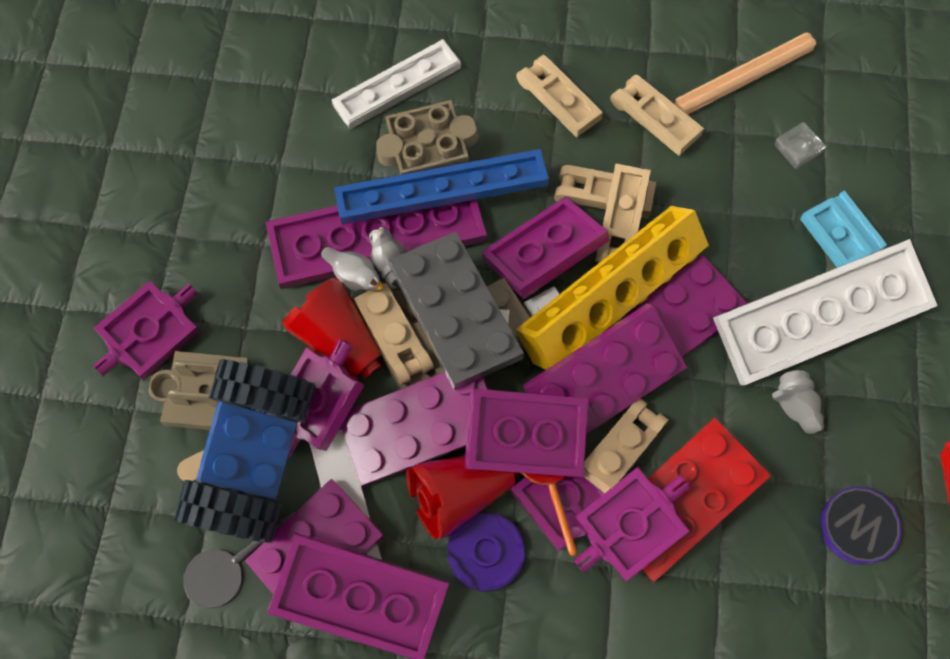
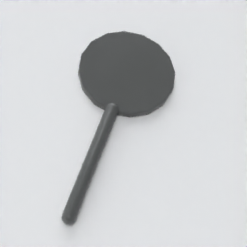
[184,511,296,609]

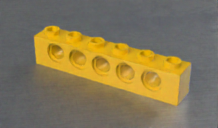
[515,206,709,370]

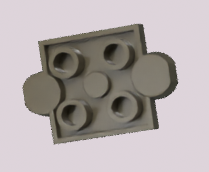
[376,100,479,175]
[148,351,251,430]

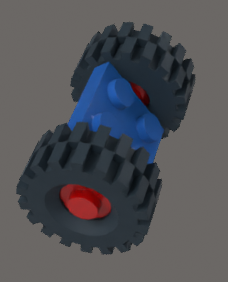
[174,359,315,543]

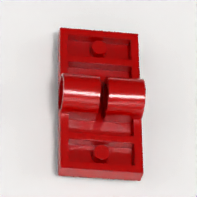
[642,418,771,582]

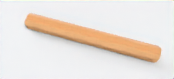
[675,33,816,115]

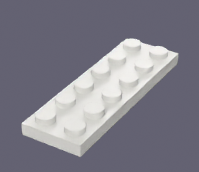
[713,239,938,386]

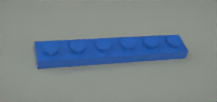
[334,149,549,225]

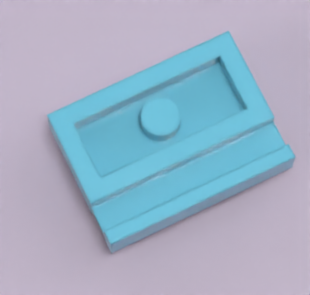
[800,191,887,268]

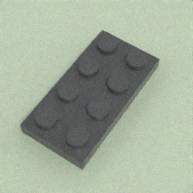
[389,232,524,390]

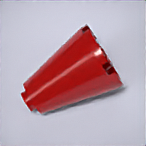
[282,277,382,380]
[406,456,518,539]

